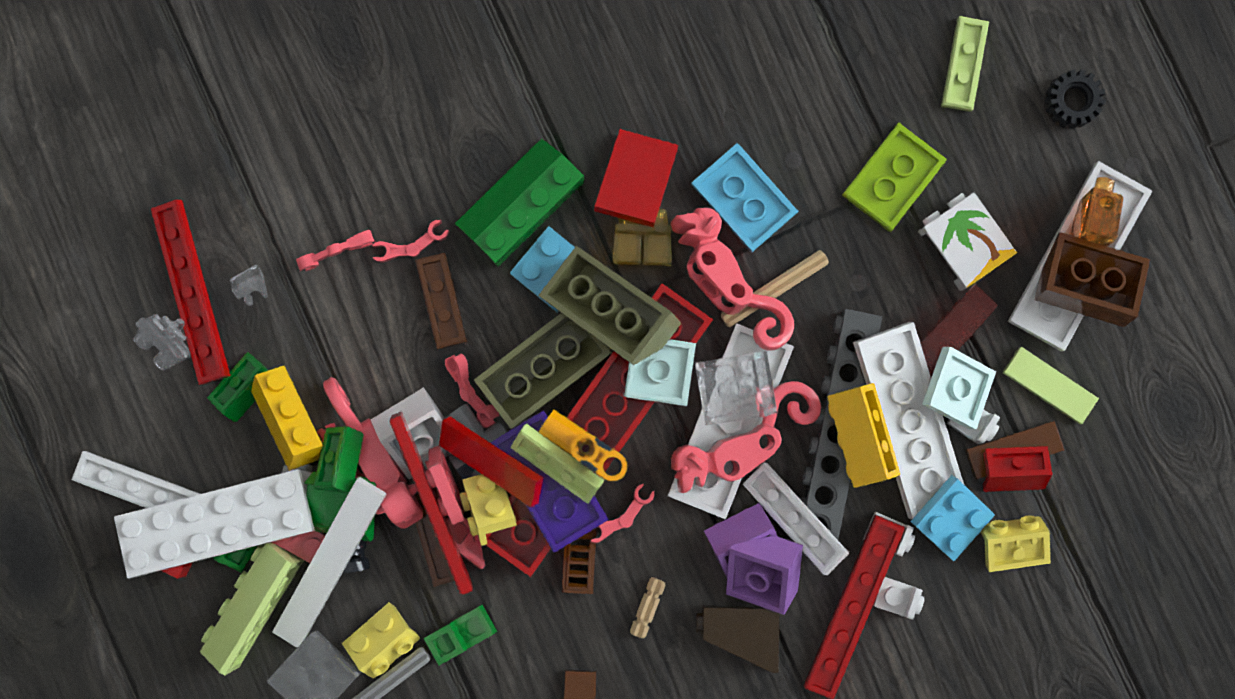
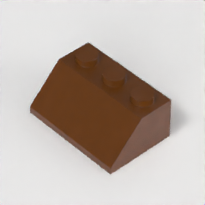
[1034,232,1150,327]

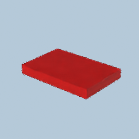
[594,129,678,228]

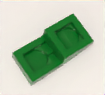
[423,605,497,666]

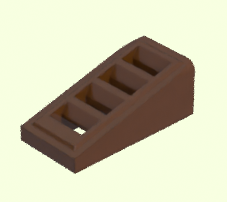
[562,530,597,594]

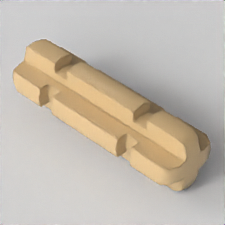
[630,577,665,638]

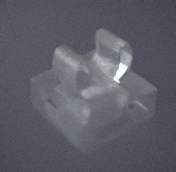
[230,264,268,306]

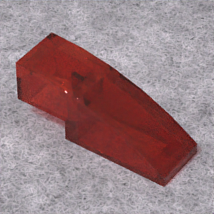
[920,284,998,377]

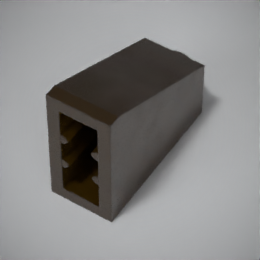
[696,605,779,673]

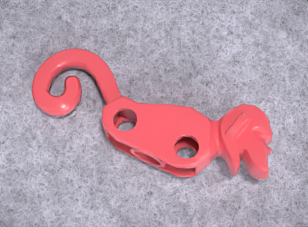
[670,208,794,351]
[323,377,423,529]
[671,381,821,493]

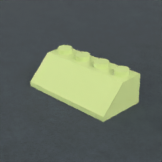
[200,542,304,676]

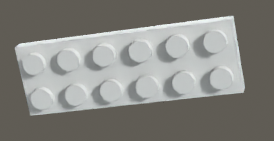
[1008,161,1152,352]
[853,322,964,519]
[667,323,794,519]
[114,469,315,579]

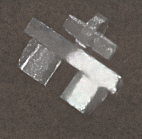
[133,314,191,371]

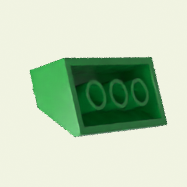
[455,139,585,267]

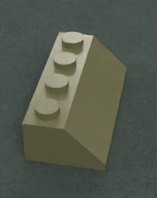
[538,246,681,365]
[474,313,612,430]

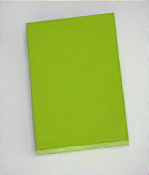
[842,122,947,232]

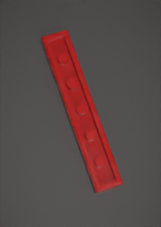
[151,199,231,385]
[389,411,472,595]
[804,514,905,699]

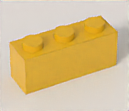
[251,365,323,471]
[827,383,901,488]

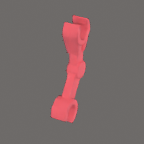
[372,220,449,263]
[296,230,374,271]
[445,353,500,428]
[590,484,654,543]

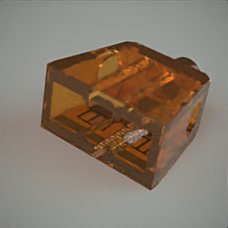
[1070,177,1124,246]

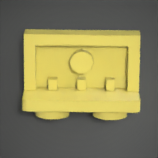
[459,474,516,546]
[342,603,420,678]

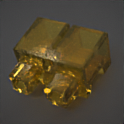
[613,209,672,266]

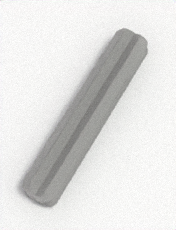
[352,647,431,699]

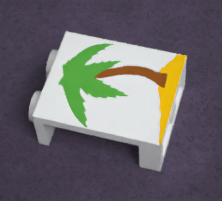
[918,193,1017,291]

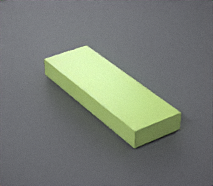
[941,16,989,112]
[1002,347,1099,424]
[511,424,605,503]

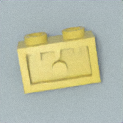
[981,516,1050,572]

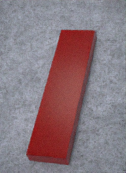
[439,417,543,507]

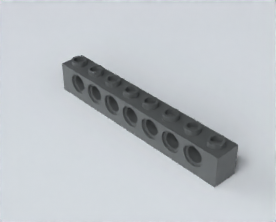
[790,309,882,556]

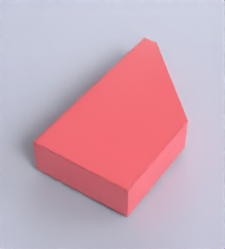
[435,516,485,570]

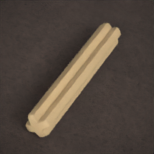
[721,250,829,327]

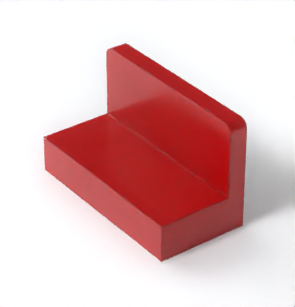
[983,446,1053,492]

